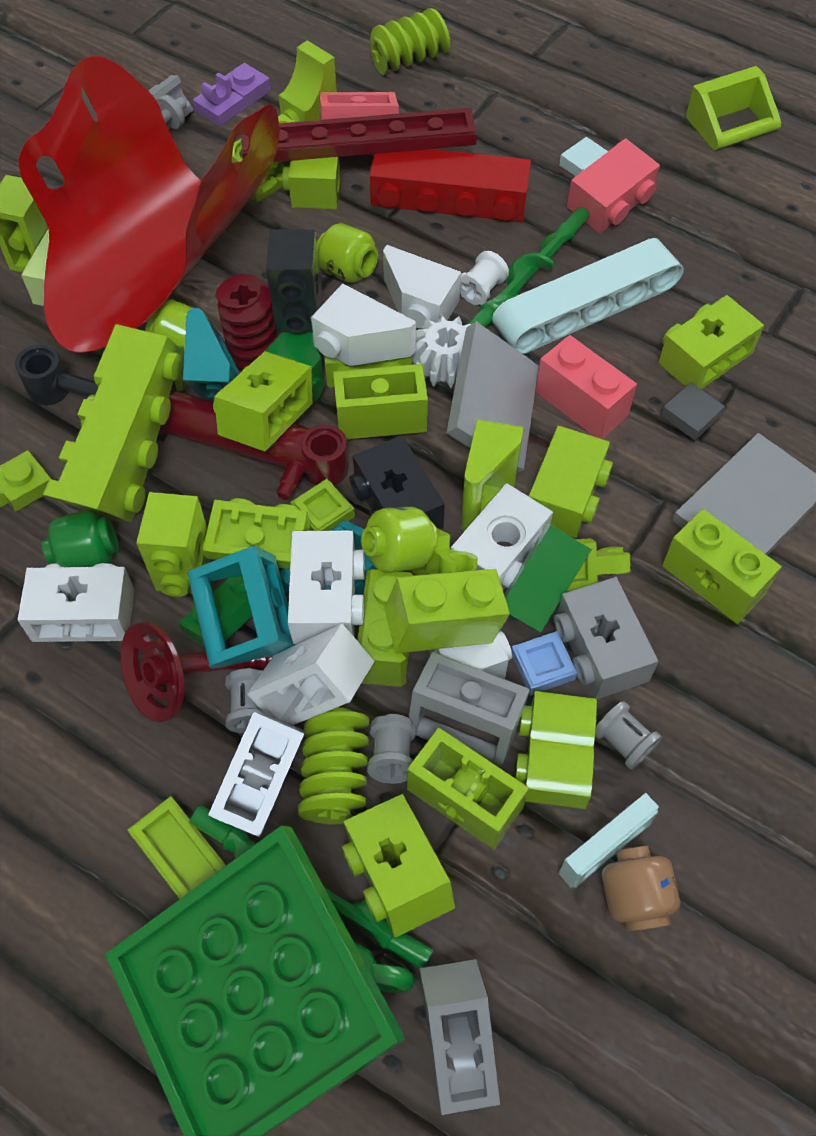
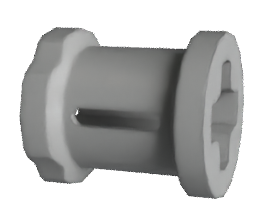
[225,668,263,733]
[595,701,663,770]
[367,714,416,784]

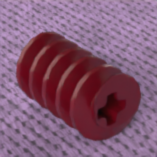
[215,274,278,370]

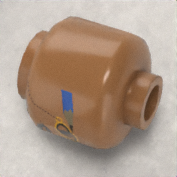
[602,845,680,931]

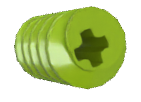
[370,8,450,75]
[298,707,370,825]

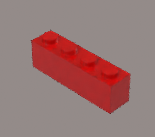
[369,149,531,222]

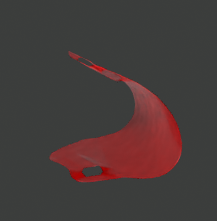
[18,56,280,353]

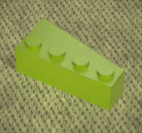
[43,324,183,523]

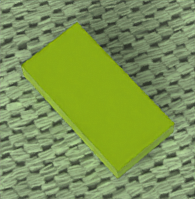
[128,796,226,899]

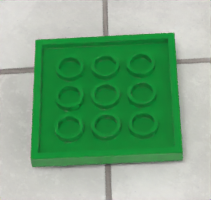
[105,825,406,1136]

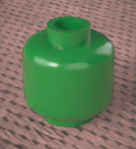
[42,510,119,567]

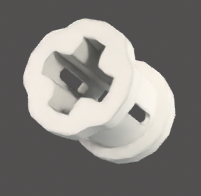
[460,251,509,305]

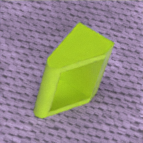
[685,66,781,150]
[461,419,524,531]

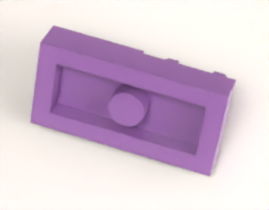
[193,62,271,127]

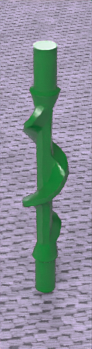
[466,207,589,328]
[189,805,433,968]

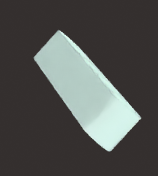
[492,238,684,354]

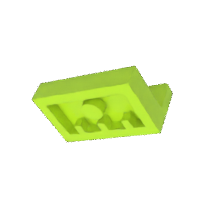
[202,498,311,569]

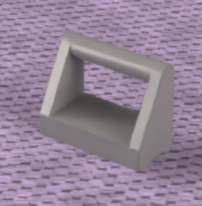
[409,652,530,769]

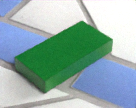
[504,523,592,633]

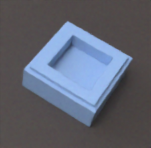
[511,631,577,696]

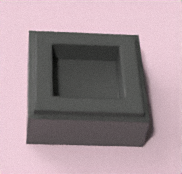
[661,382,725,440]

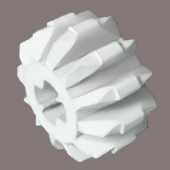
[412,315,471,388]

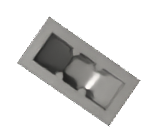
[419,959,500,1115]

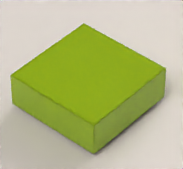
[290,479,355,531]

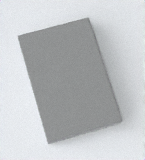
[446,321,539,473]
[672,433,816,555]

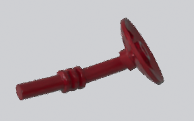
[120,621,273,722]

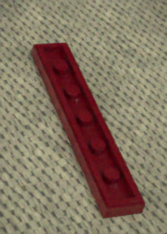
[241,108,477,162]

